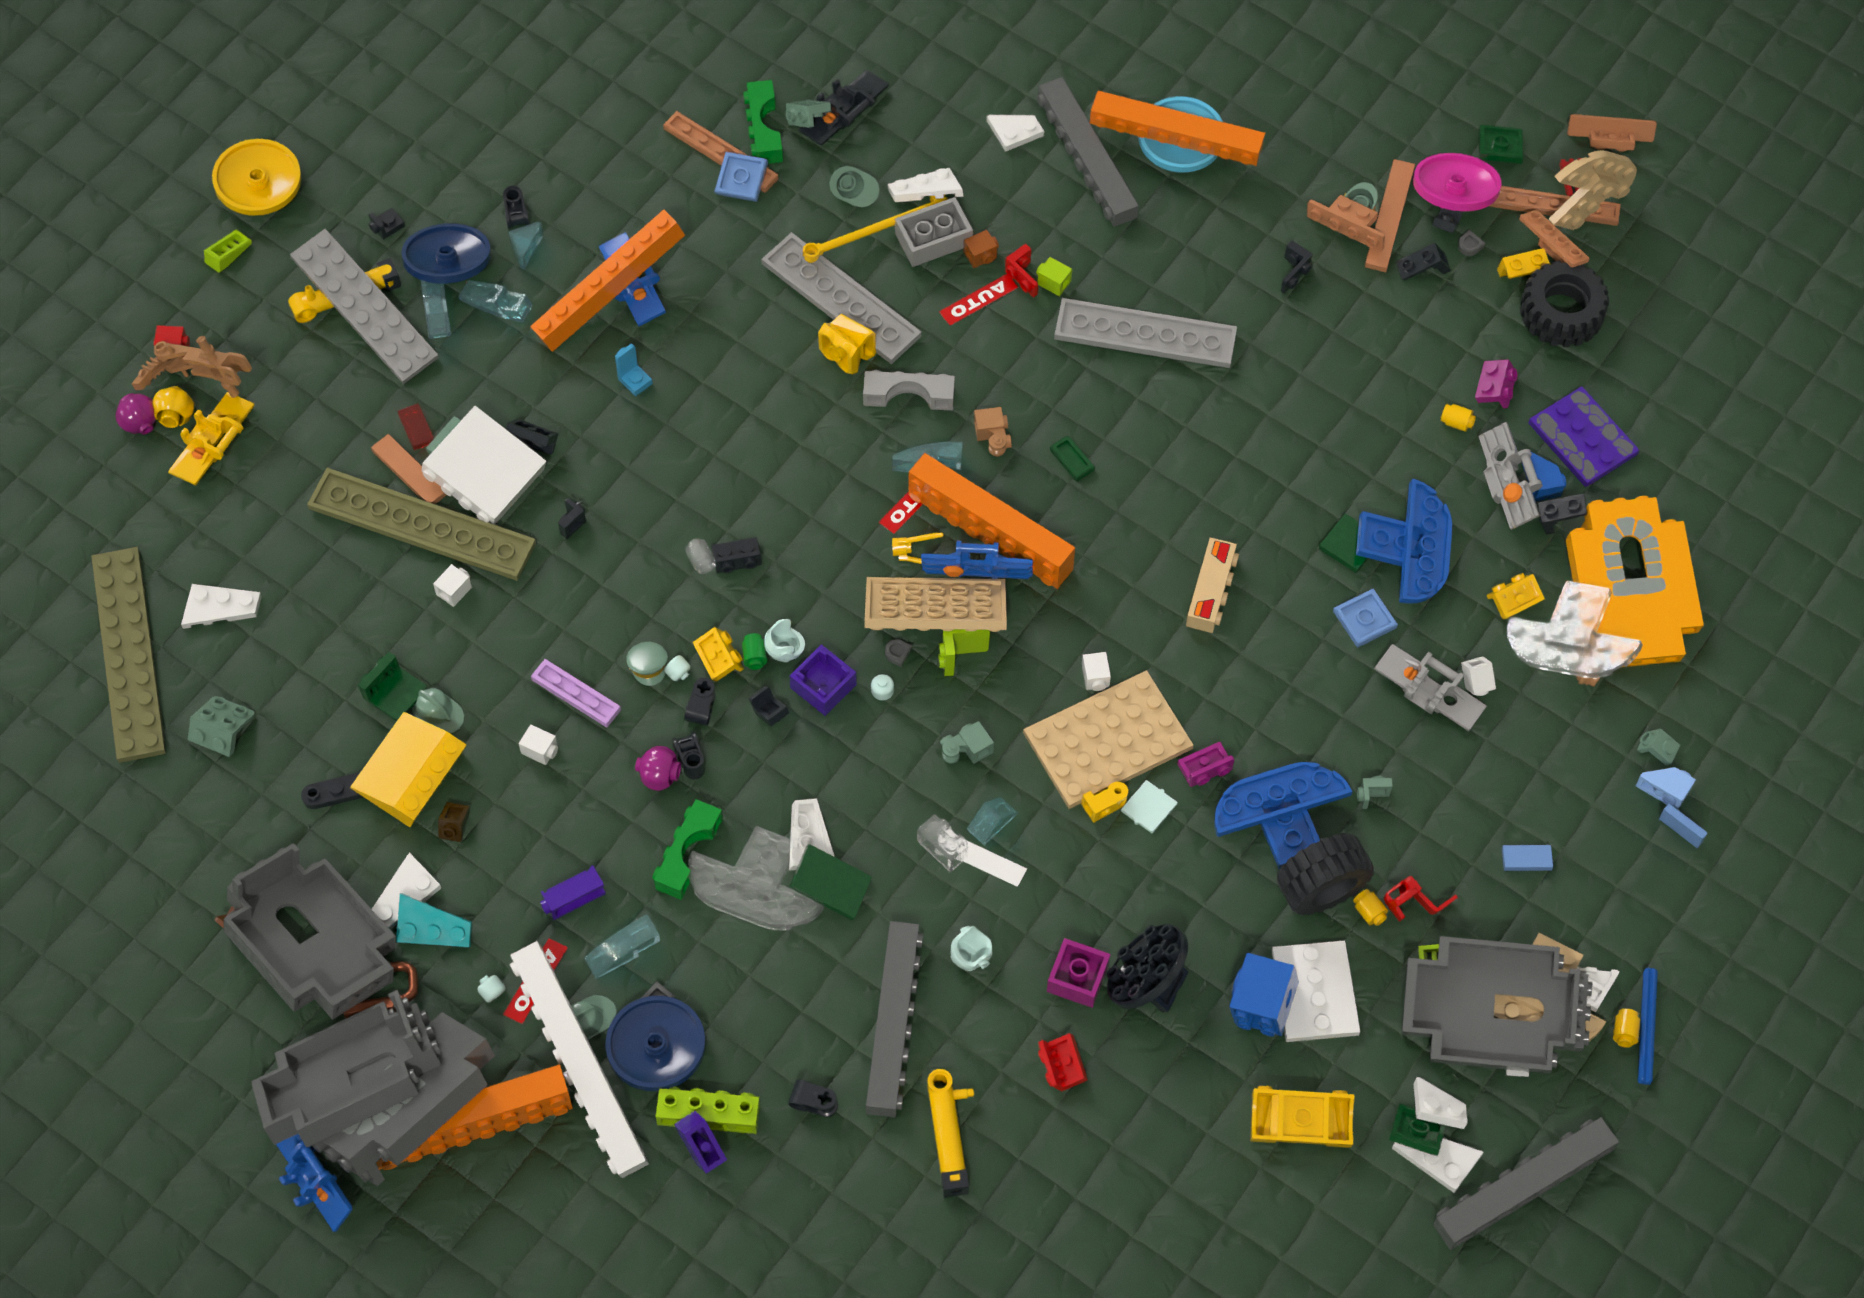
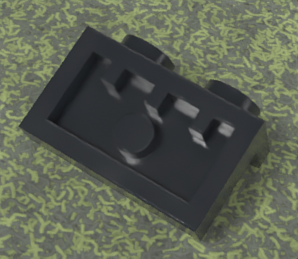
[506,419,559,455]
[711,537,762,573]

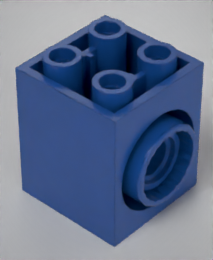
[1229,953,1299,1036]

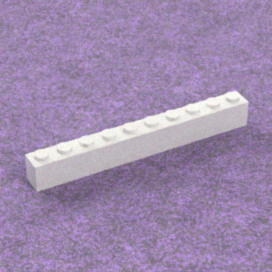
[510,941,649,1178]

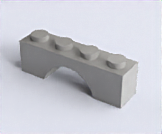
[863,370,955,411]

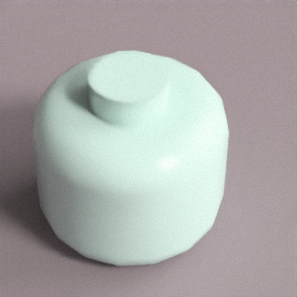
[664,655,691,681]
[871,674,894,700]
[477,975,505,1002]

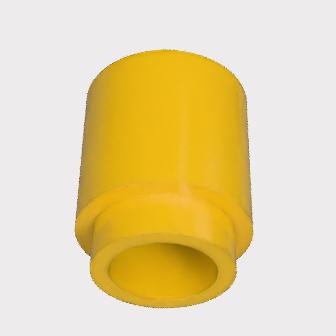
[1441,404,1476,432]
[1353,889,1388,926]
[1613,1009,1640,1047]

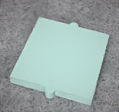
[1121,780,1178,834]

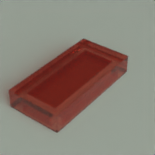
[397,404,434,450]

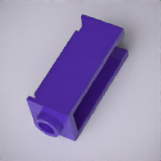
[540,865,606,920]

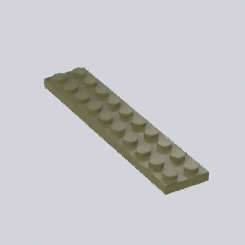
[307,468,536,581]
[91,547,166,763]

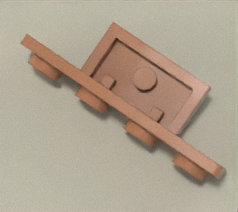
[1567,114,1657,151]
[1307,195,1385,252]
[1520,210,1589,267]

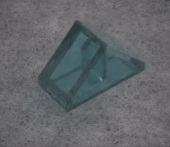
[508,222,543,269]
[967,797,1018,845]

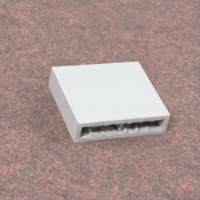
[422,406,546,525]

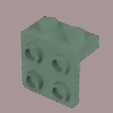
[188,696,254,757]

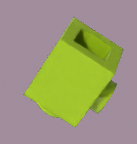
[1036,257,1072,296]

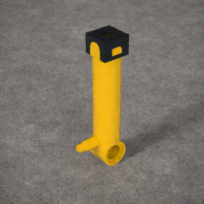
[288,258,401,323]
[928,1069,974,1198]

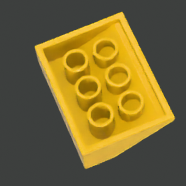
[350,712,466,827]

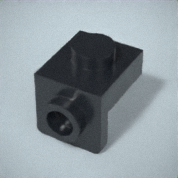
[749,686,789,726]

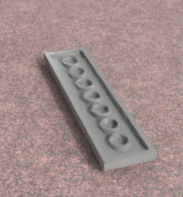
[290,229,438,385]
[761,232,921,365]
[1054,298,1237,368]

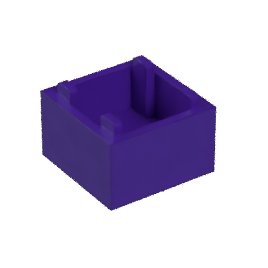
[790,644,857,716]

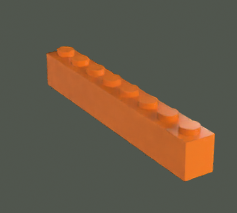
[1090,91,1265,166]
[530,210,685,352]

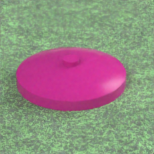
[1413,153,1501,211]

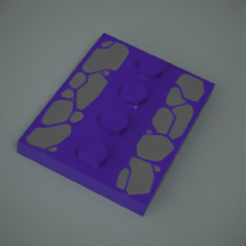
[1528,387,1639,488]

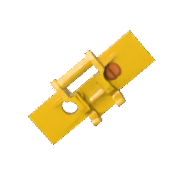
[168,392,255,485]

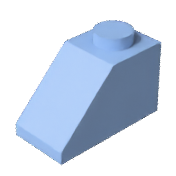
[1636,767,1696,810]

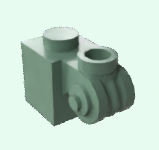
[940,721,994,764]

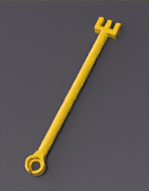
[802,194,948,263]

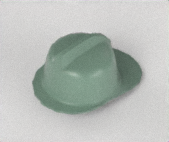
[829,166,879,207]
[412,688,464,734]
[571,995,617,1040]

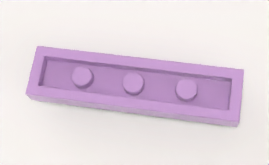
[531,659,621,728]

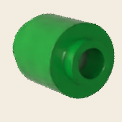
[742,633,767,670]

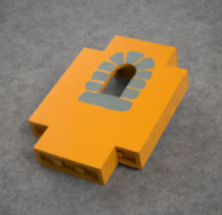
[1566,496,1704,668]

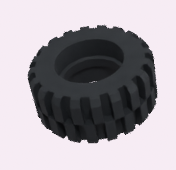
[1520,261,1609,347]
[1277,833,1374,915]

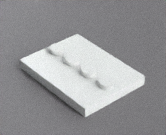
[1272,941,1360,1042]

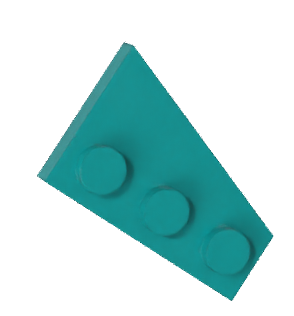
[396,893,472,947]

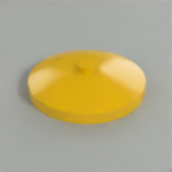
[212,139,301,215]

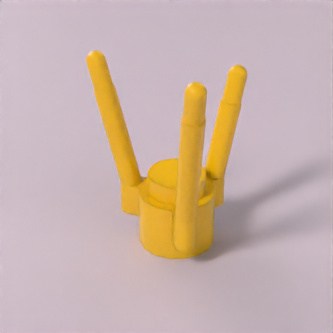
[892,533,943,564]

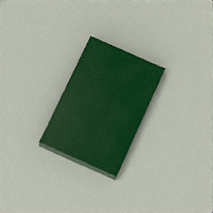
[789,844,872,920]

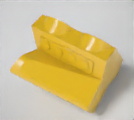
[818,314,876,374]

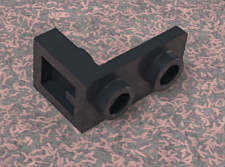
[1281,240,1313,294]
[1396,243,1451,281]
[1538,494,1587,535]

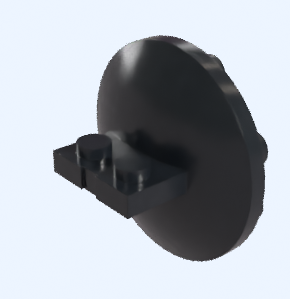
[1107,924,1189,1012]

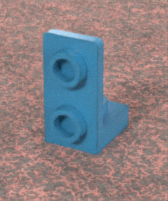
[615,344,653,397]

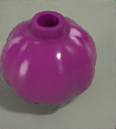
[116,393,157,435]
[635,746,681,791]

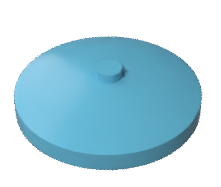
[1138,96,1222,172]

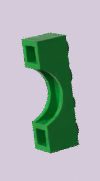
[743,80,783,164]
[652,799,723,900]

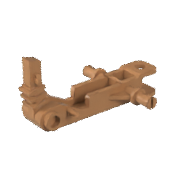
[132,336,252,398]

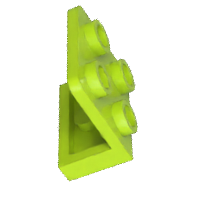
[938,629,990,676]

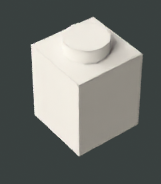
[433,564,472,607]
[1082,652,1111,691]
[1461,656,1496,696]
[519,724,558,765]

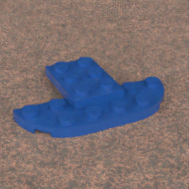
[1356,479,1452,604]
[1214,762,1352,869]

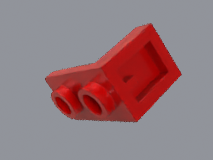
[1005,244,1038,297]

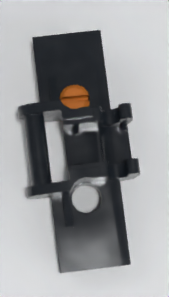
[799,70,889,146]

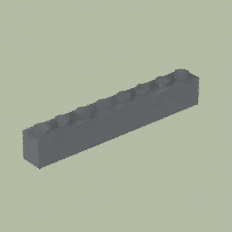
[1037,77,1138,227]
[866,921,923,1118]
[1433,1118,1619,1250]

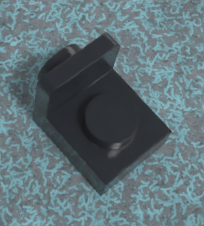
[368,208,405,240]
[1432,208,1464,233]
[558,498,586,539]

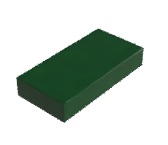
[1050,435,1095,482]

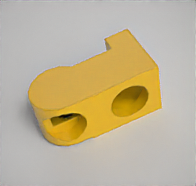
[1081,782,1128,823]

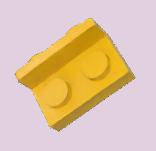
[1497,248,1550,279]
[1486,573,1545,619]
[693,627,744,682]

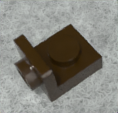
[438,802,470,842]

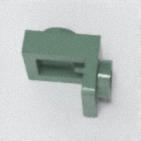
[1637,729,1680,765]
[1357,776,1392,809]

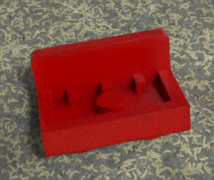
[1038,1033,1088,1092]

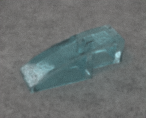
[421,280,451,339]
[459,280,533,323]
[892,442,963,472]
[584,914,660,979]

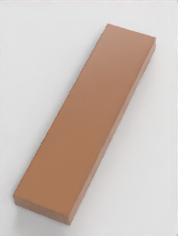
[371,434,446,504]

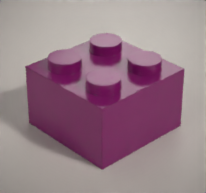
[1047,938,1111,1008]

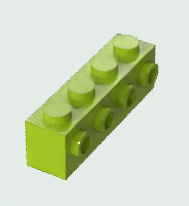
[656,1087,760,1134]

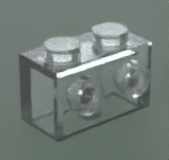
[917,814,968,873]

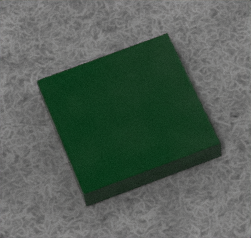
[1479,125,1523,164]
[1319,513,1368,573]
[1389,1104,1446,1156]

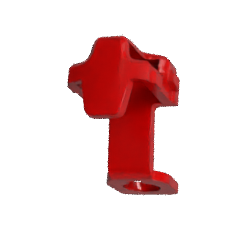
[1383,876,1458,921]

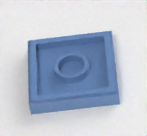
[715,152,768,202]
[1333,589,1398,648]

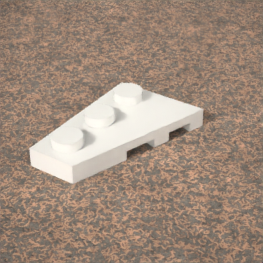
[888,168,963,202]

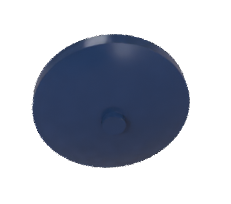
[402,224,491,284]
[606,996,706,1091]

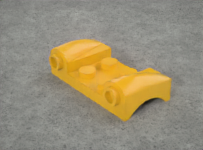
[1251,1086,1354,1148]

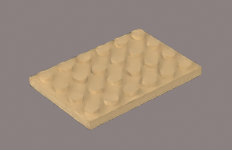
[865,577,1007,632]
[1023,670,1193,809]

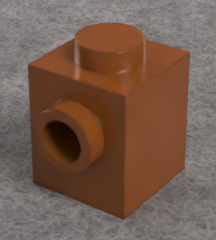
[963,230,999,268]

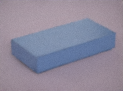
[1659,804,1707,849]
[1502,845,1553,871]

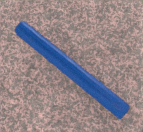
[1638,968,1658,1085]

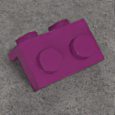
[1475,359,1518,408]
[1177,742,1234,787]

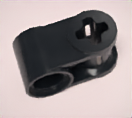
[503,185,530,229]
[684,678,715,726]
[672,731,705,780]
[788,1080,838,1117]

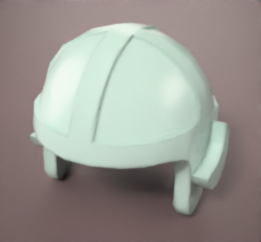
[764,619,805,662]
[950,926,992,971]

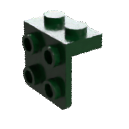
[358,652,427,721]

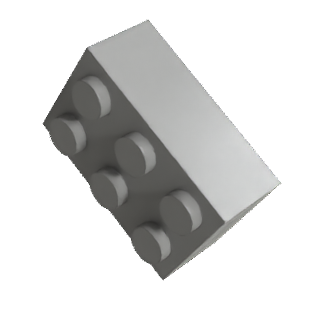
[895,197,973,267]

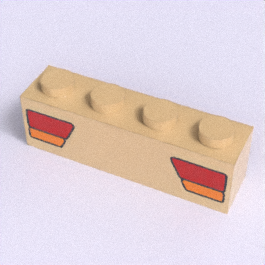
[1186,537,1239,633]

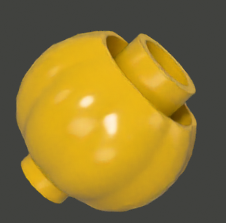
[153,386,194,428]

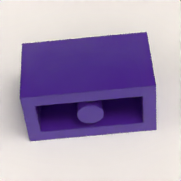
[674,1111,727,1173]

